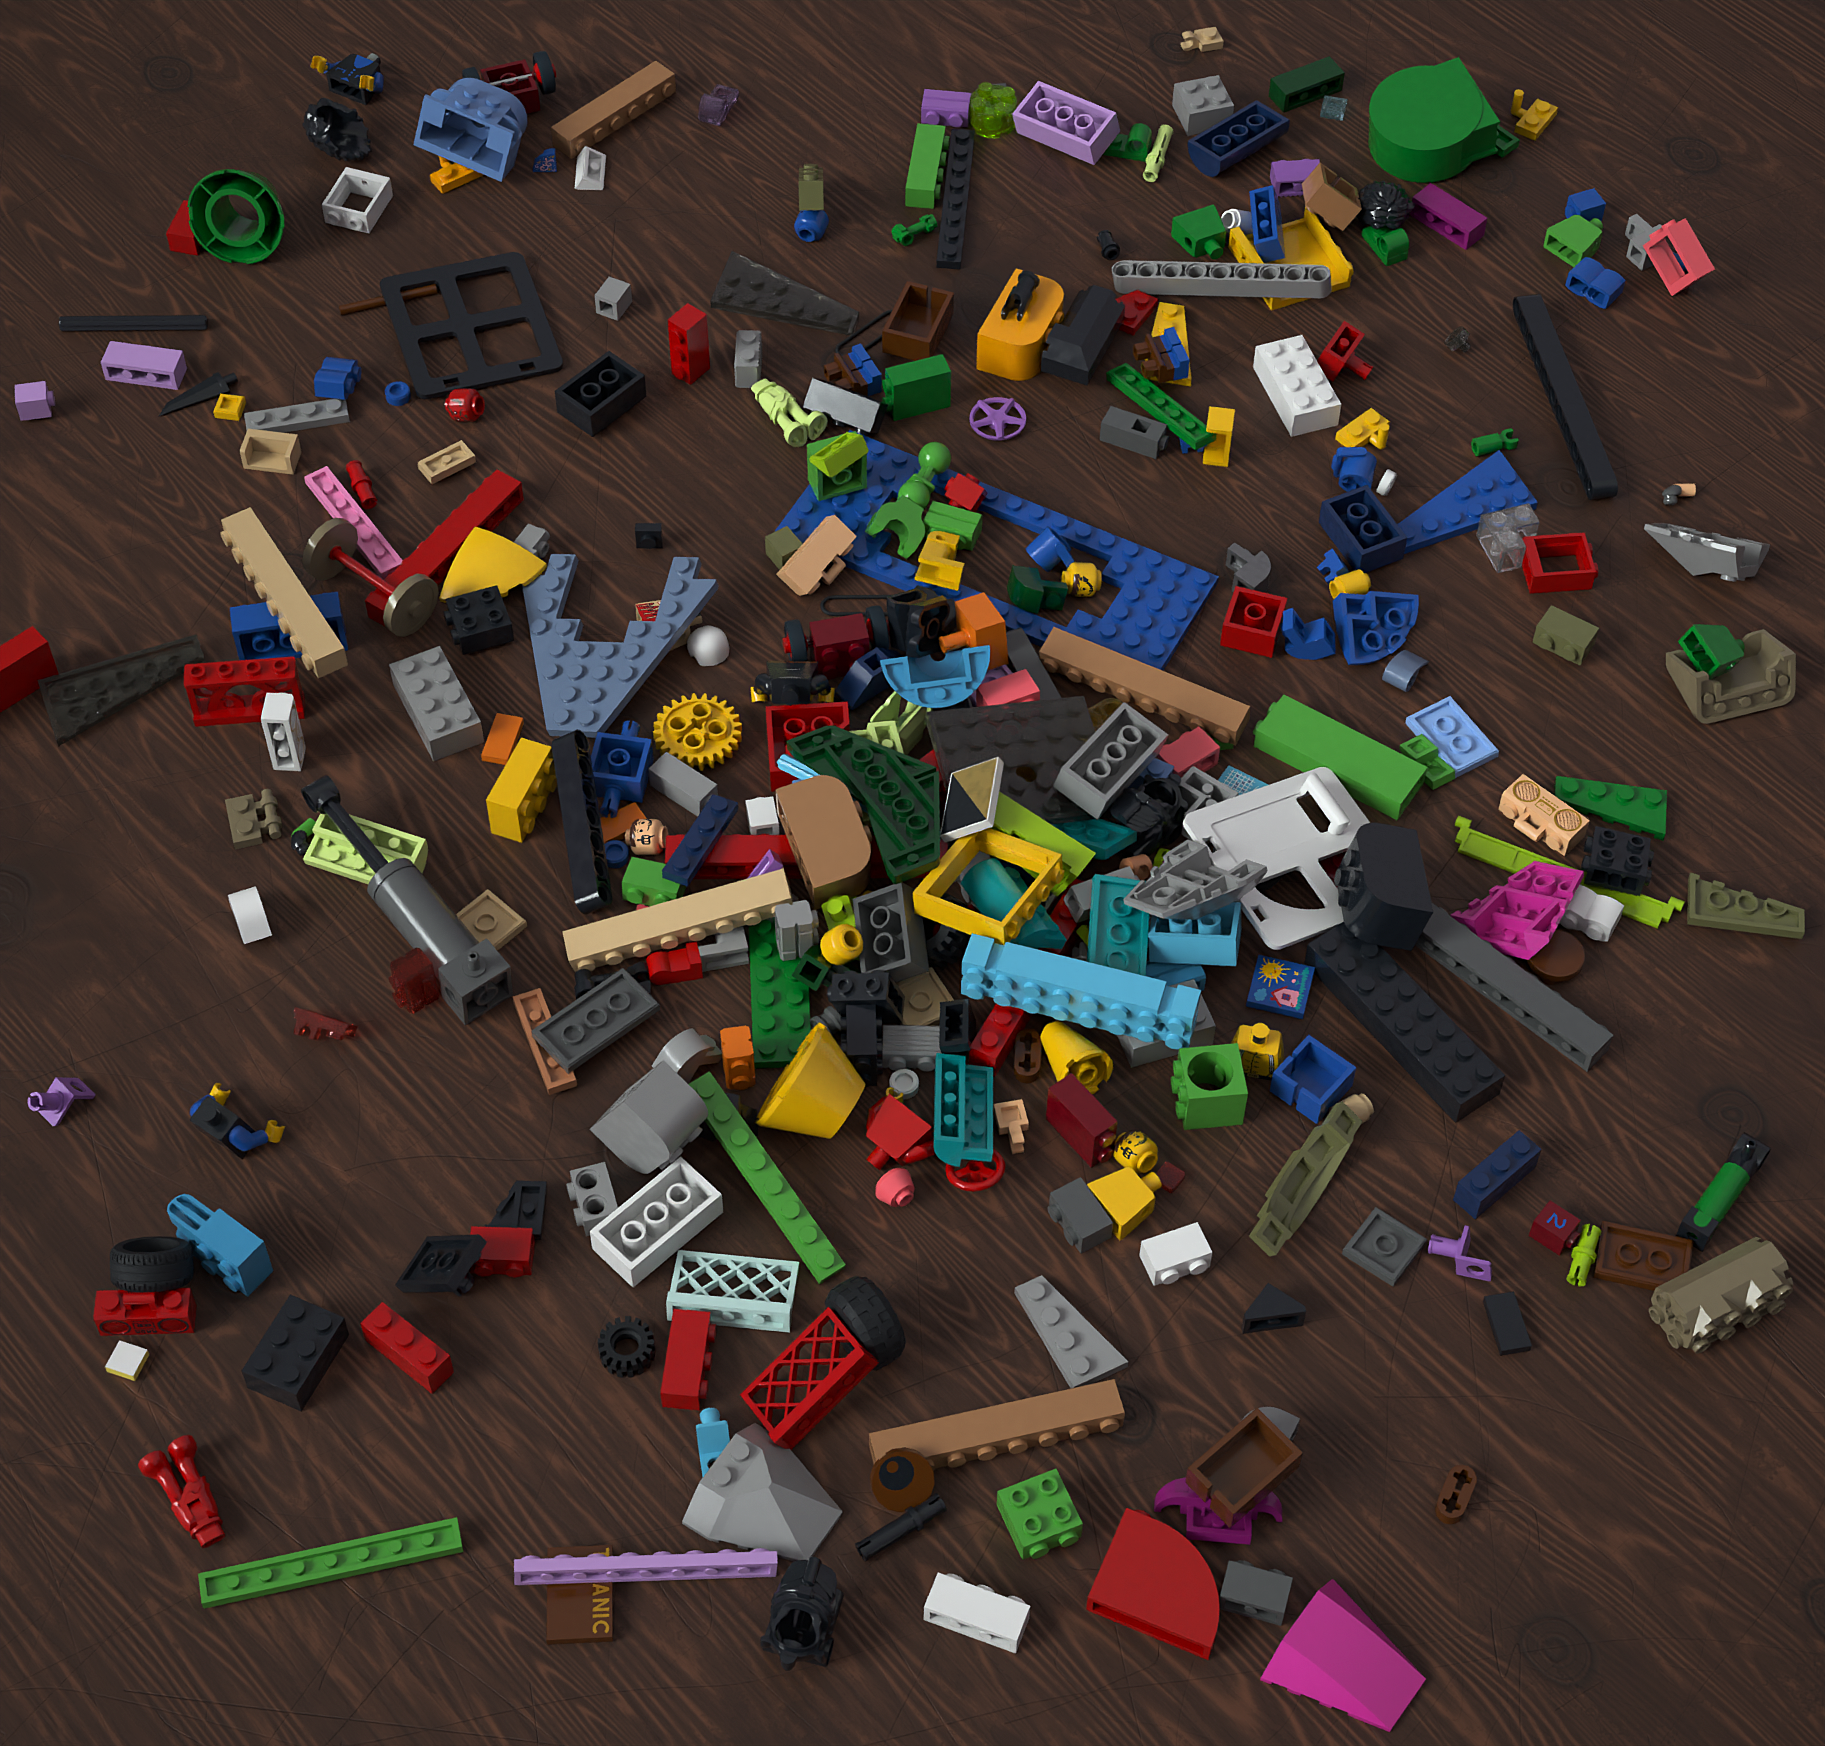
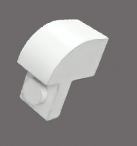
[228,886,272,944]

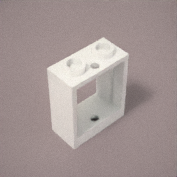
[322,167,393,234]

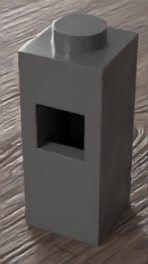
[1100,406,1169,459]

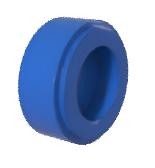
[385,381,411,406]
[604,840,629,869]

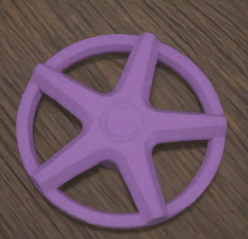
[969,397,1026,441]

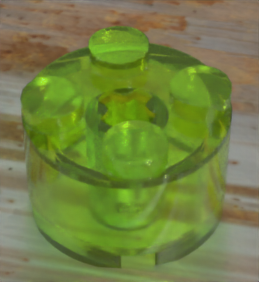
[969,82,1017,138]

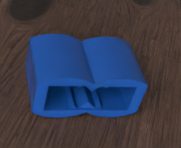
[1565,257,1626,309]
[314,357,362,400]

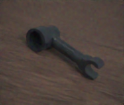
[574,962,649,1000]

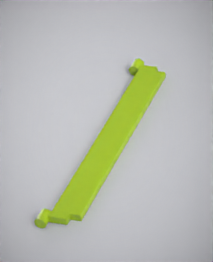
[1455,816,1685,929]

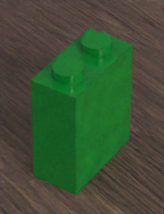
[882,354,951,421]

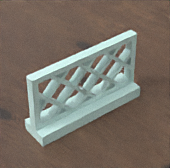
[666,1250,799,1333]

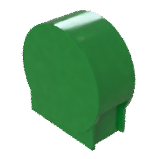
[1368,57,1500,183]

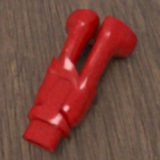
[138,1435,225,1548]

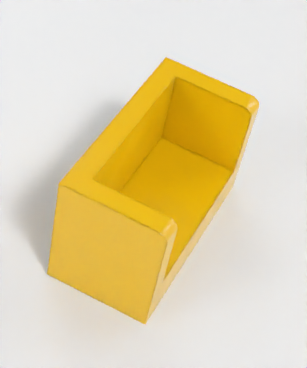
[1203,406,1235,467]

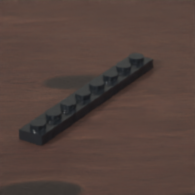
[936,129,975,269]

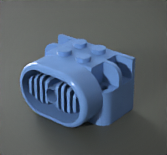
[413,78,527,182]

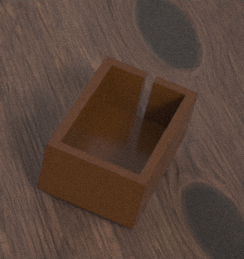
[882,281,954,361]
[1185,1408,1303,1528]

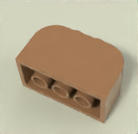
[775,775,873,910]

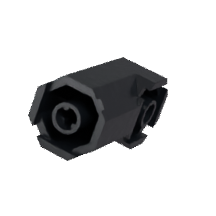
[1041,285,1125,386]

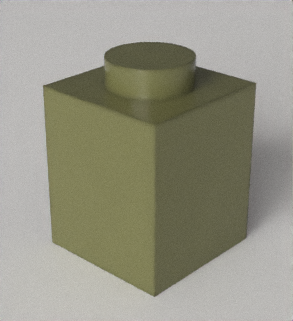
[765,526,802,570]

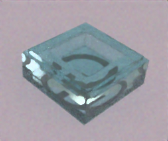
[1320,96,1348,121]

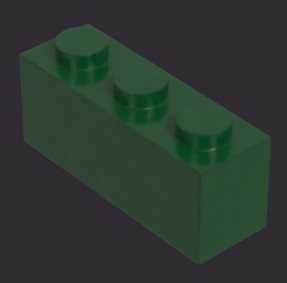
[1269,56,1345,113]

